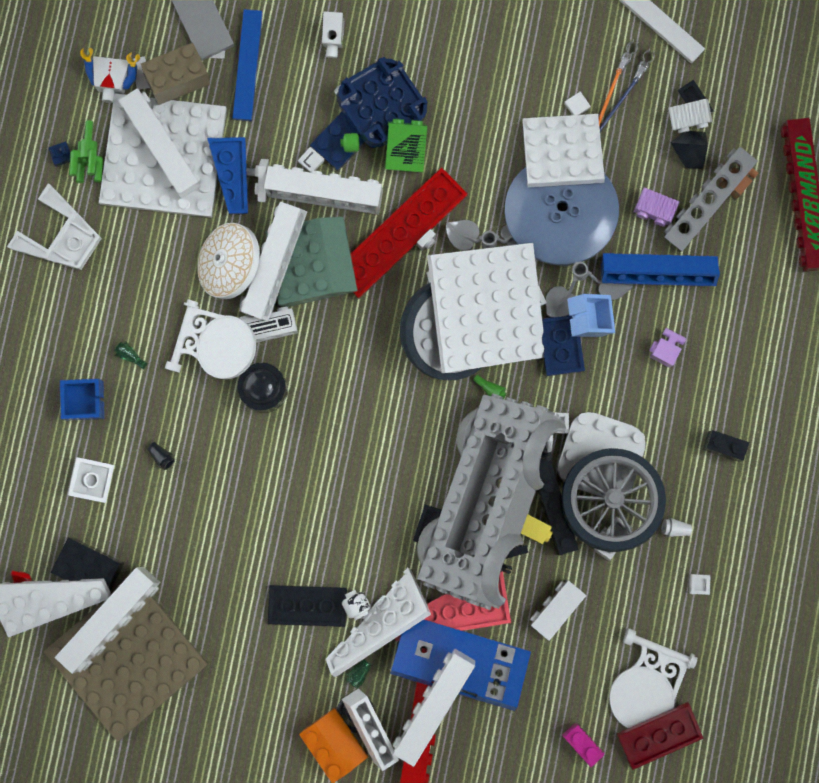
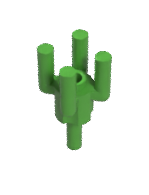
[69,120,103,183]

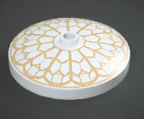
[198,223,260,299]

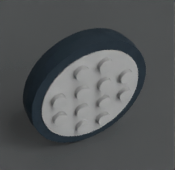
[400,282,482,381]

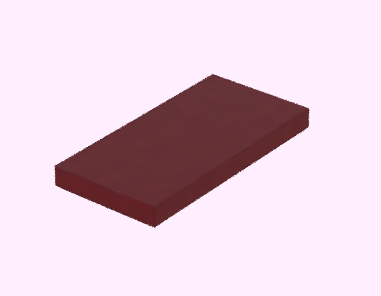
[617,702,704,770]

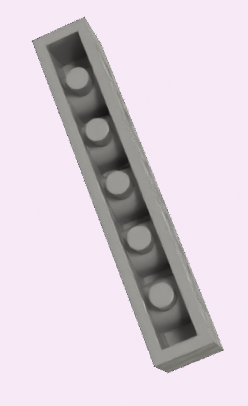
[664,147,758,251]

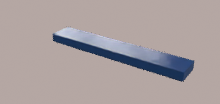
[233,9,263,121]

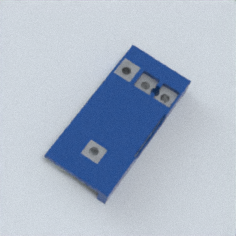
[390,619,531,711]

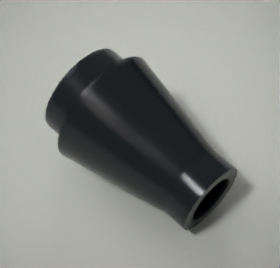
[147,442,175,470]

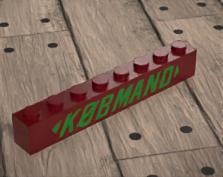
[781,117,819,272]

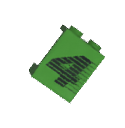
[384,119,427,172]

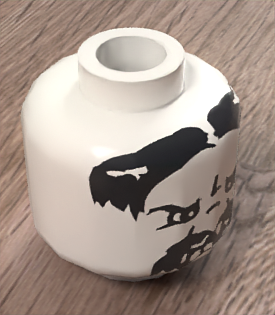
[342,590,371,620]

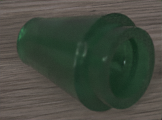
[345,659,372,689]

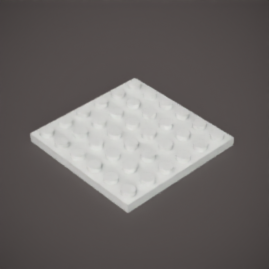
[99,93,227,218]
[427,243,544,373]

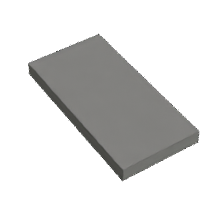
[172,0,235,61]

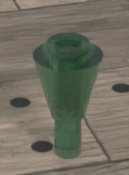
[114,341,148,370]

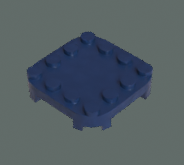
[336,57,428,148]

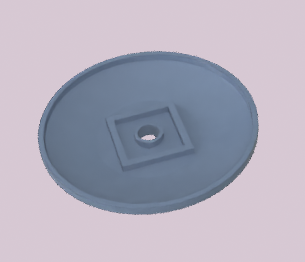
[505,167,619,265]

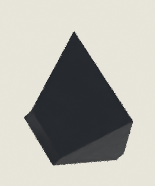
[670,131,708,170]

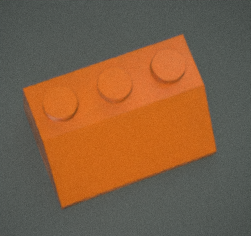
[299,708,369,783]

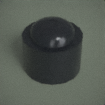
[238,363,288,413]

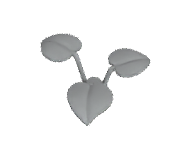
[446,220,517,251]
[546,262,633,317]

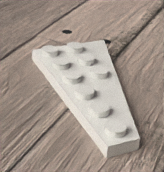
[326,567,431,677]
[0,579,111,637]

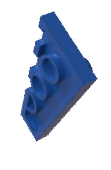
[207,137,248,214]

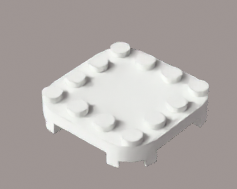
[557,412,645,497]

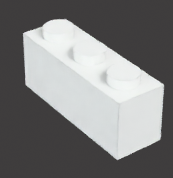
[530,580,587,641]

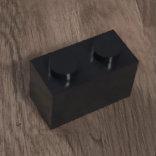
[702,430,750,462]

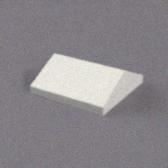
[68,457,114,503]

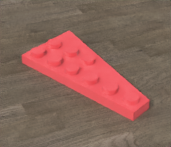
[395,572,511,641]

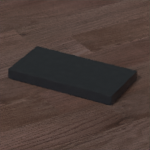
[268,585,347,627]

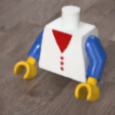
[80,48,140,103]

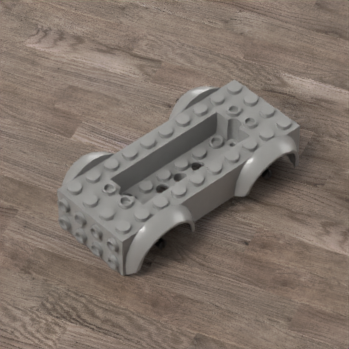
[417,393,566,610]

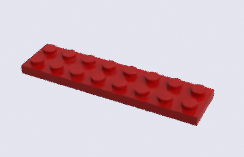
[351,167,468,299]

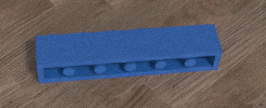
[601,253,720,286]

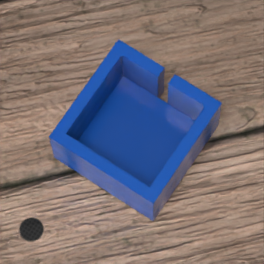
[60,379,104,421]

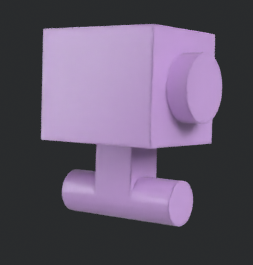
[649,328,686,368]

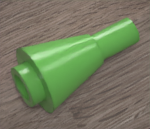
[473,375,507,399]

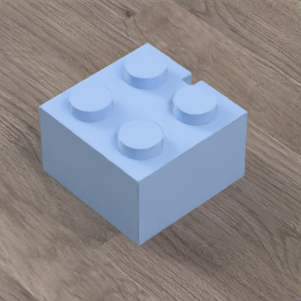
[568,294,615,337]

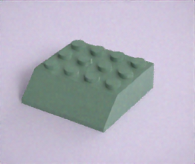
[265,217,358,307]

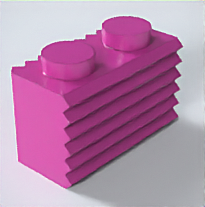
[562,723,604,767]

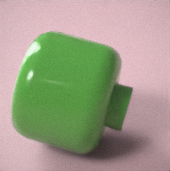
[341,133,359,152]

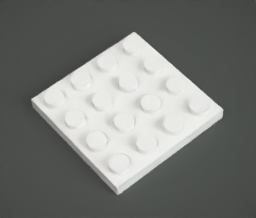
[523,114,605,187]

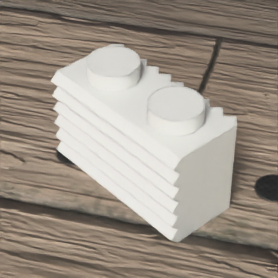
[669,99,712,133]

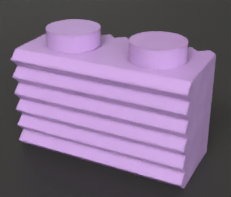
[633,188,679,227]

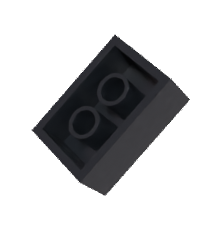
[50,537,124,591]

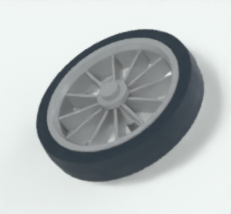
[561,448,666,552]

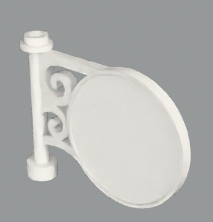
[165,299,256,379]
[609,628,698,728]

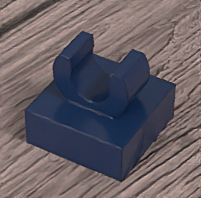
[48,141,71,167]

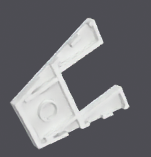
[7,183,102,270]

